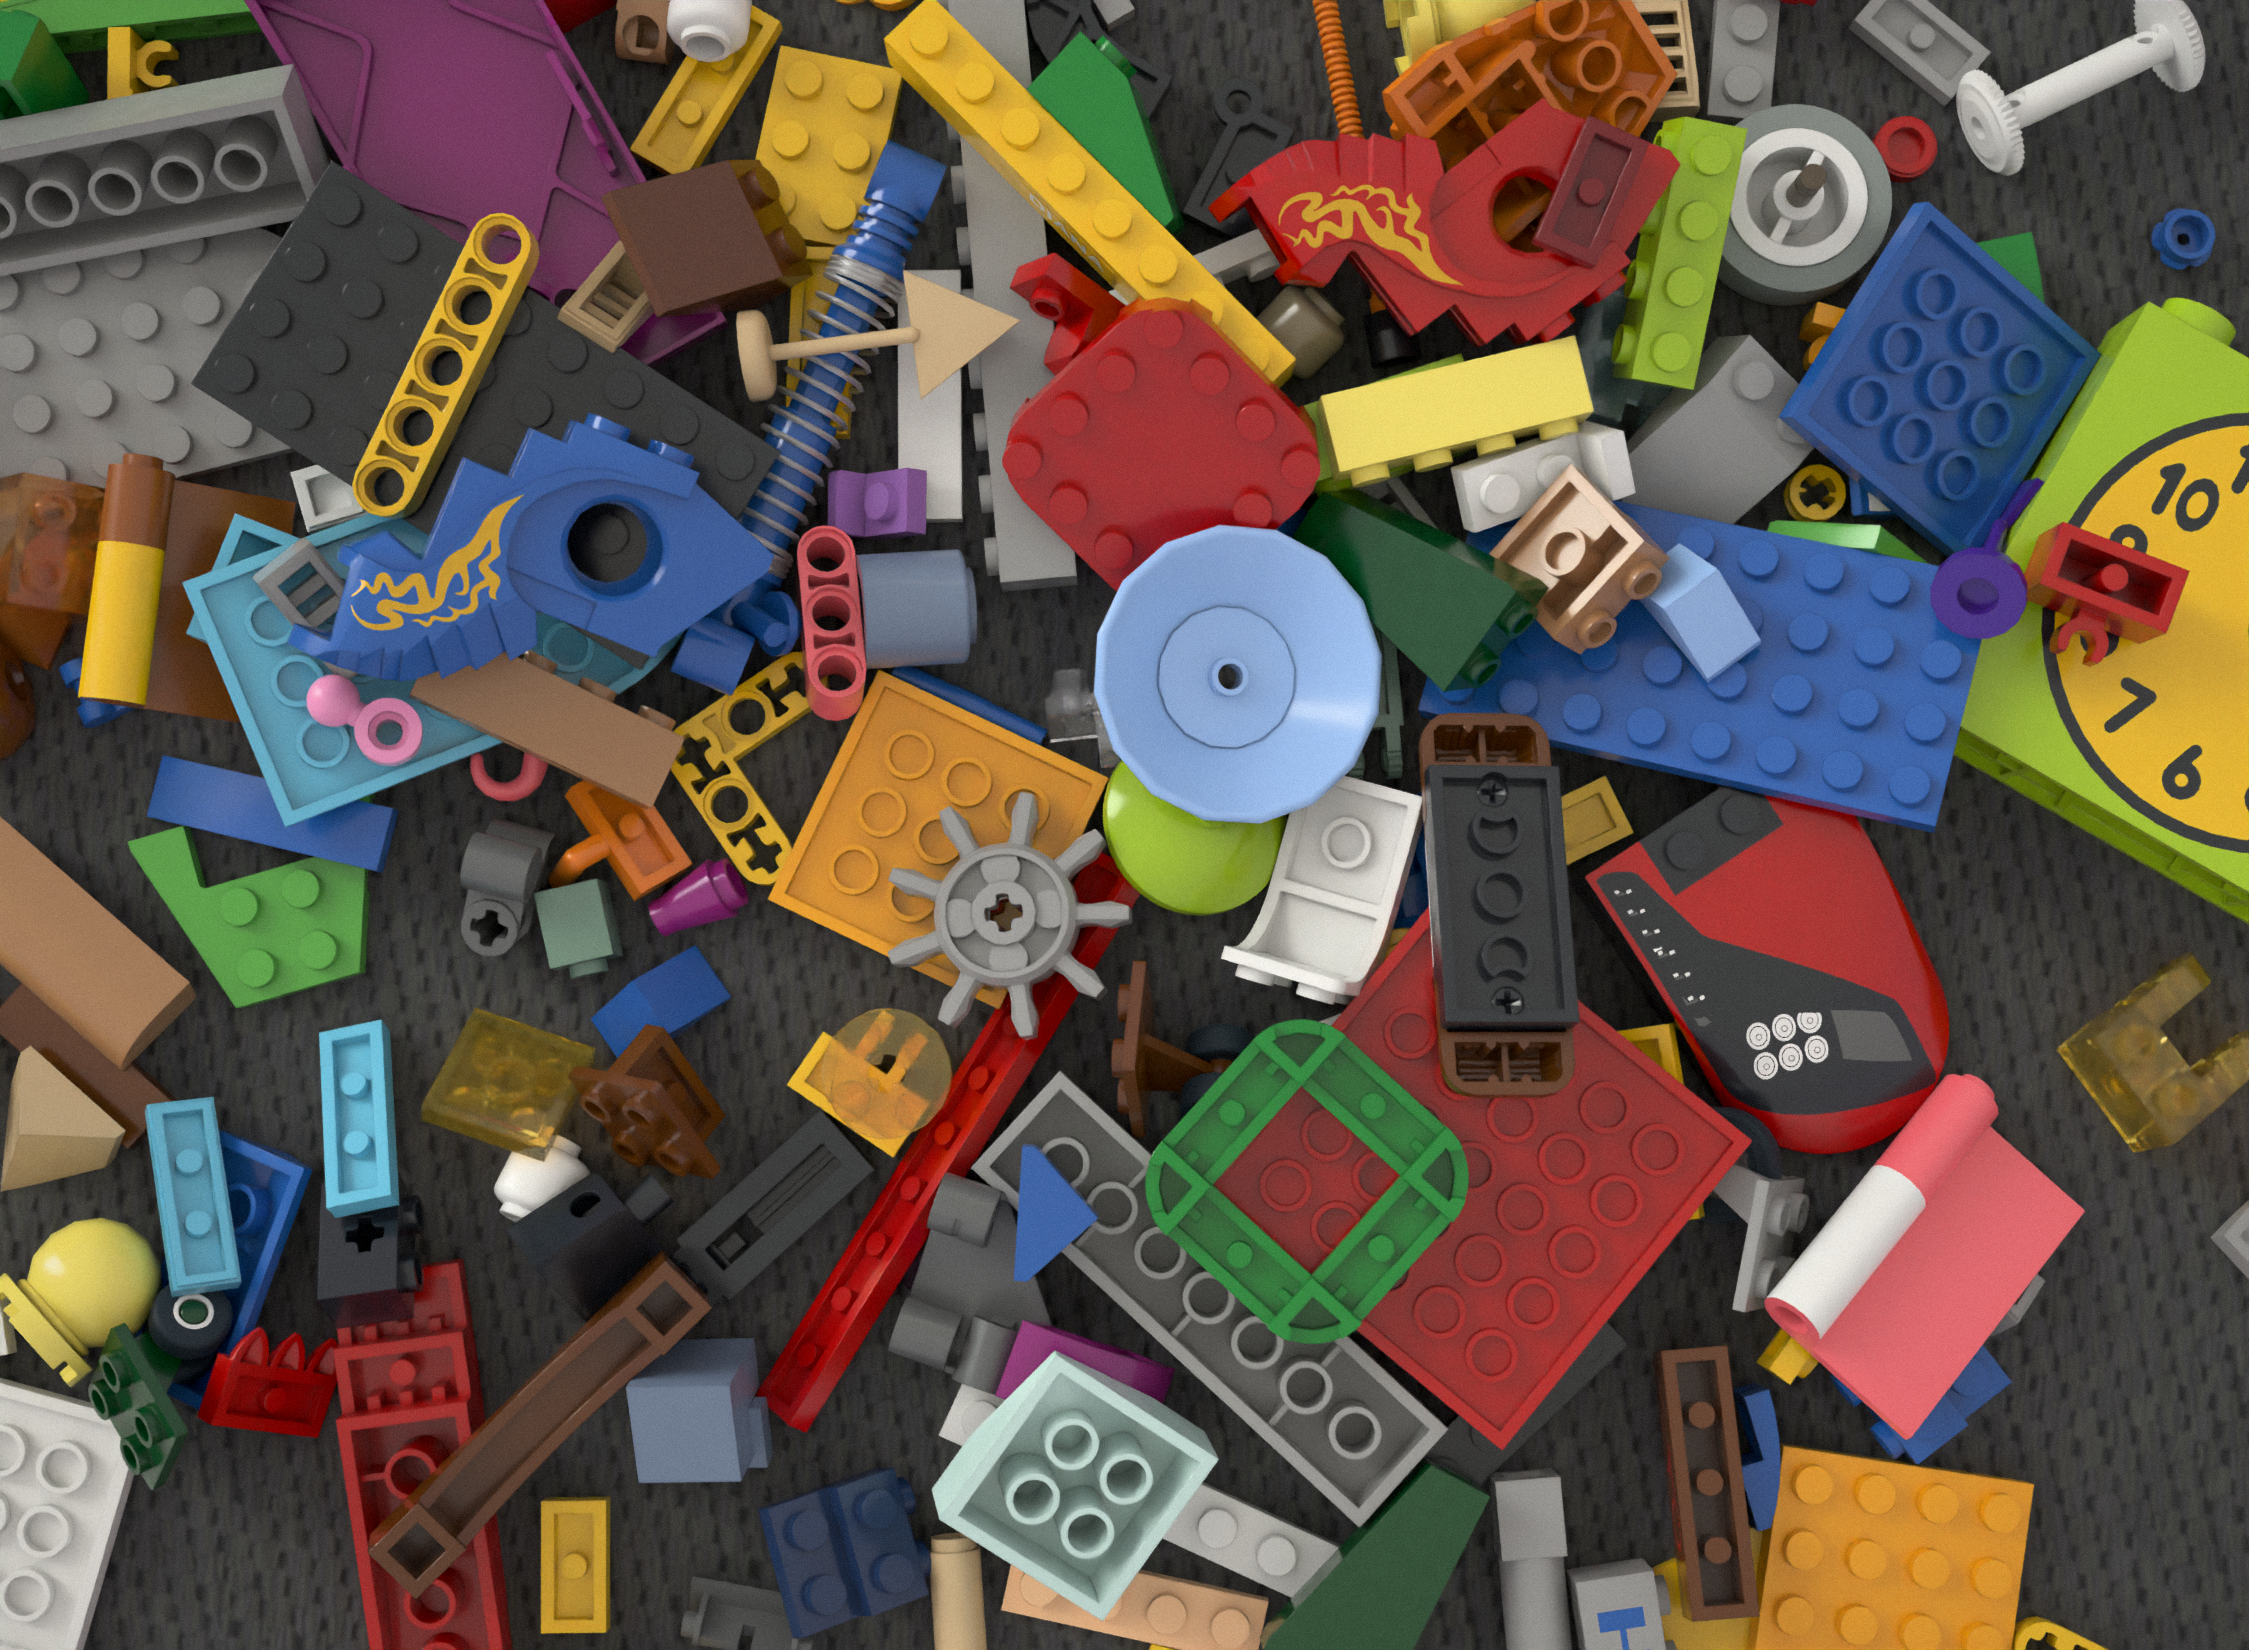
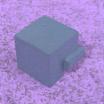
[626,1338,773,1483]

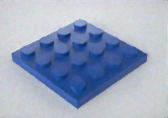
[1778,202,2101,558]

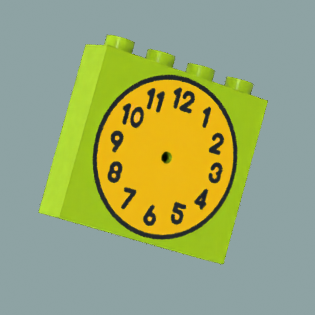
[1954,298,2249,925]

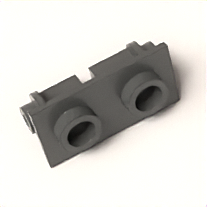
[681,1576,817,1650]

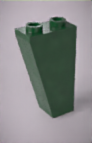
[1292,490,1549,692]
[1260,1457,1491,1650]

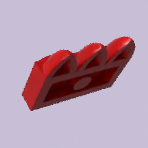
[197,1327,338,1438]

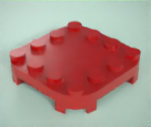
[1002,297,1320,591]

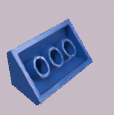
[135,1129,313,1410]

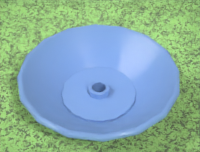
[1094,525,1382,824]

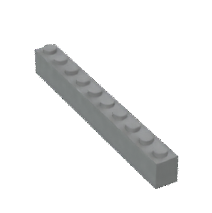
[936,0,1078,592]

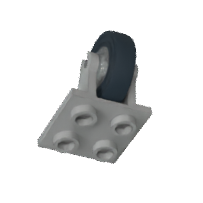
[1700,1107,1809,1312]

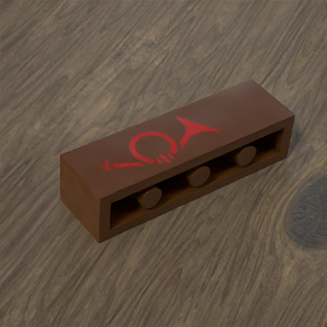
[1652,1345,1760,1622]

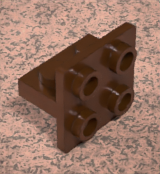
[568,1024,726,1179]

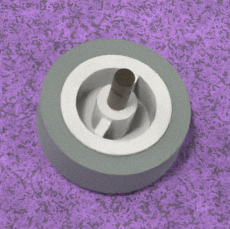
[1717,104,1892,306]

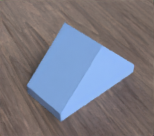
[1640,543,1761,683]

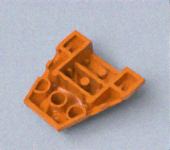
[1382,0,1678,253]

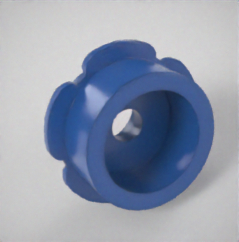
[2151,208,2215,270]

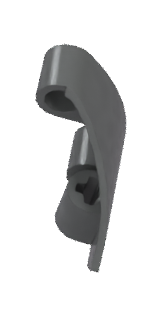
[888,1171,1052,1395]

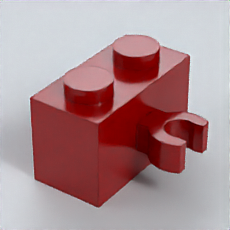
[2024,522,2190,667]

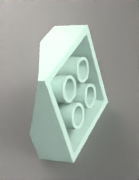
[932,1351,1219,1621]

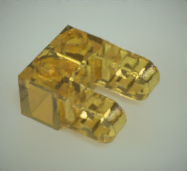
[2056,952,2249,1153]

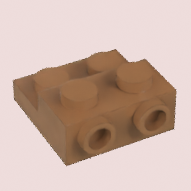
[1489,463,1670,655]

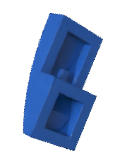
[1733,1383,1781,1532]

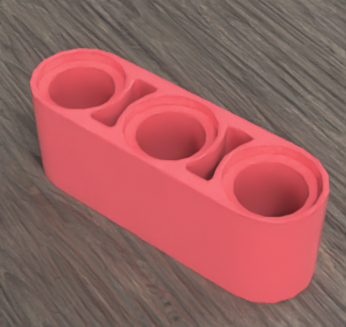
[795,525,866,721]

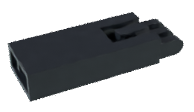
[669,1109,877,1306]

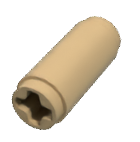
[929,1532,987,1650]

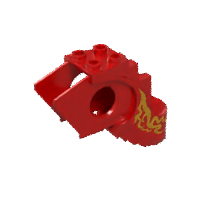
[1208,97,1681,348]

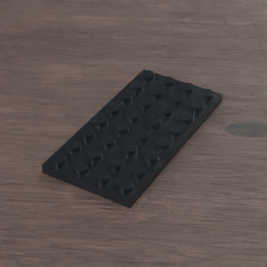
[190,161,781,670]

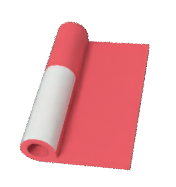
[1764,1074,2085,1440]

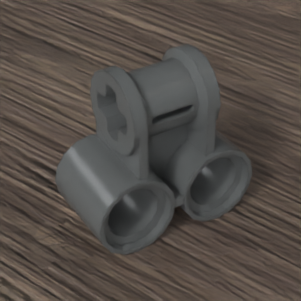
[460,818,559,957]

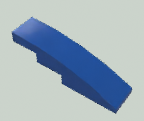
[147,755,399,873]

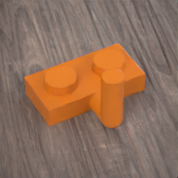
[548,780,693,902]

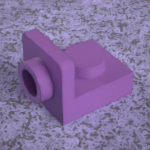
[827,468,927,540]

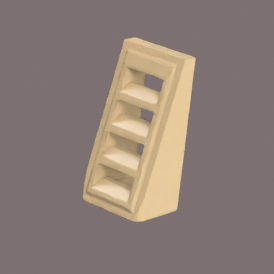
[1631,0,1700,122]
[557,240,654,354]

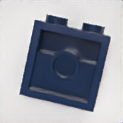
[758,1467,931,1638]

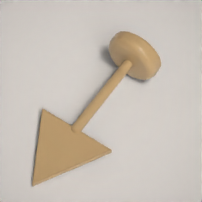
[736,270,1021,402]

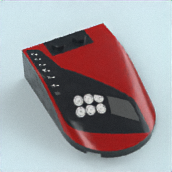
[1569,786,1949,1154]

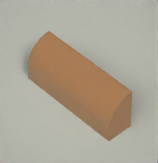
[0,816,197,1072]

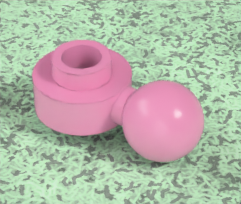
[306,674,423,766]

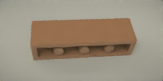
[409,650,685,810]

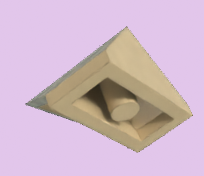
[1,1045,126,1192]

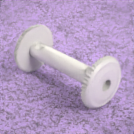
[1956,0,2206,176]

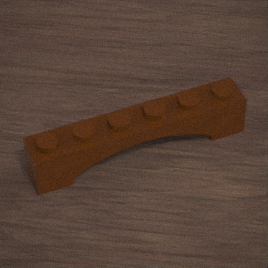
[367,1250,712,1599]

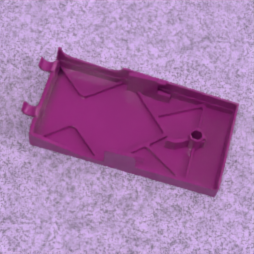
[244,0,729,369]

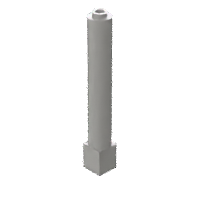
[1488,1468,1572,1650]

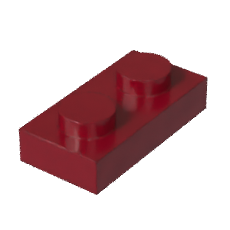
[1531,115,1650,270]

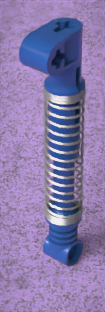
[670,139,947,696]

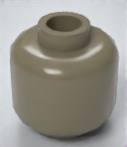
[1256,286,1346,380]

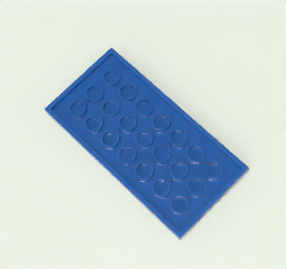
[1418,501,1982,833]

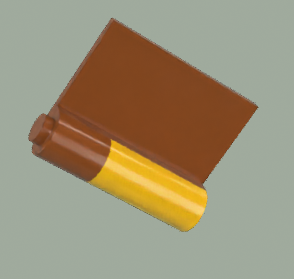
[78,453,296,724]

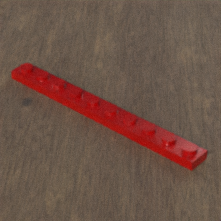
[755,852,1140,1433]

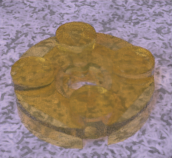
[821,1008,953,1139]

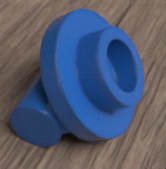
[731,591,802,656]

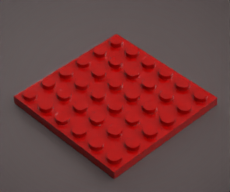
[1213,906,1752,1450]

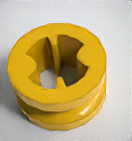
[1783,464,1846,523]

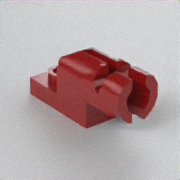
[1009,253,1126,376]

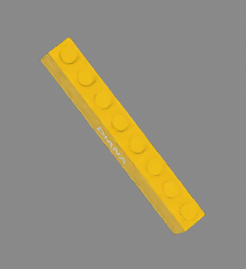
[884,0,1296,388]

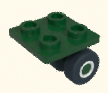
[88,1284,233,1490]

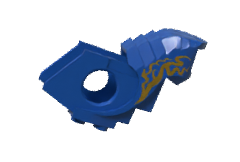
[287,413,774,682]

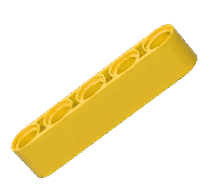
[352,213,540,519]

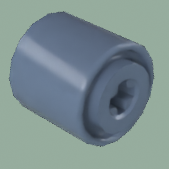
[856,549,977,669]

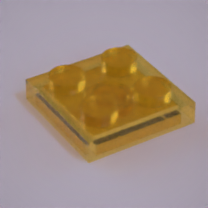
[422,1007,595,1162]

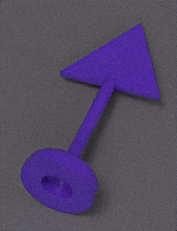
[1930,478,2045,639]

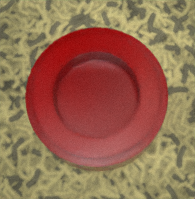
[1872,116,1937,183]

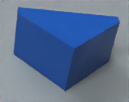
[591,945,732,1058]
[1014,1144,1099,1282]

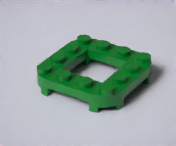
[1145,1019,1469,1344]

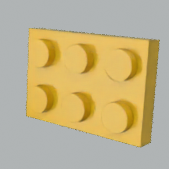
[755,45,904,247]

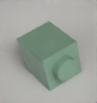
[533,879,623,979]

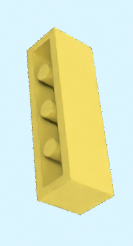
[1316,335,1594,488]

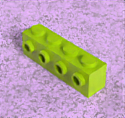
[1611,116,1748,390]

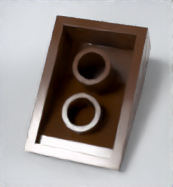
[601,160,814,317]

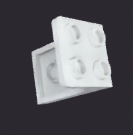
[1221,776,1423,1005]

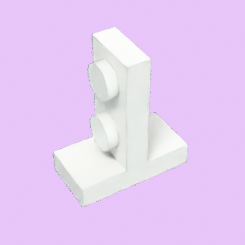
[1451,420,1636,533]

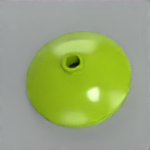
[1103,760,1287,916]

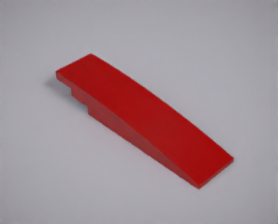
[333,1258,512,1650]

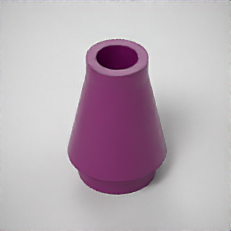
[648,858,749,937]

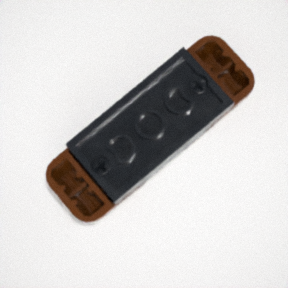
[1419,713,1579,1098]

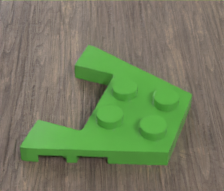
[128,793,375,1009]

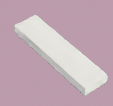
[898,270,963,523]

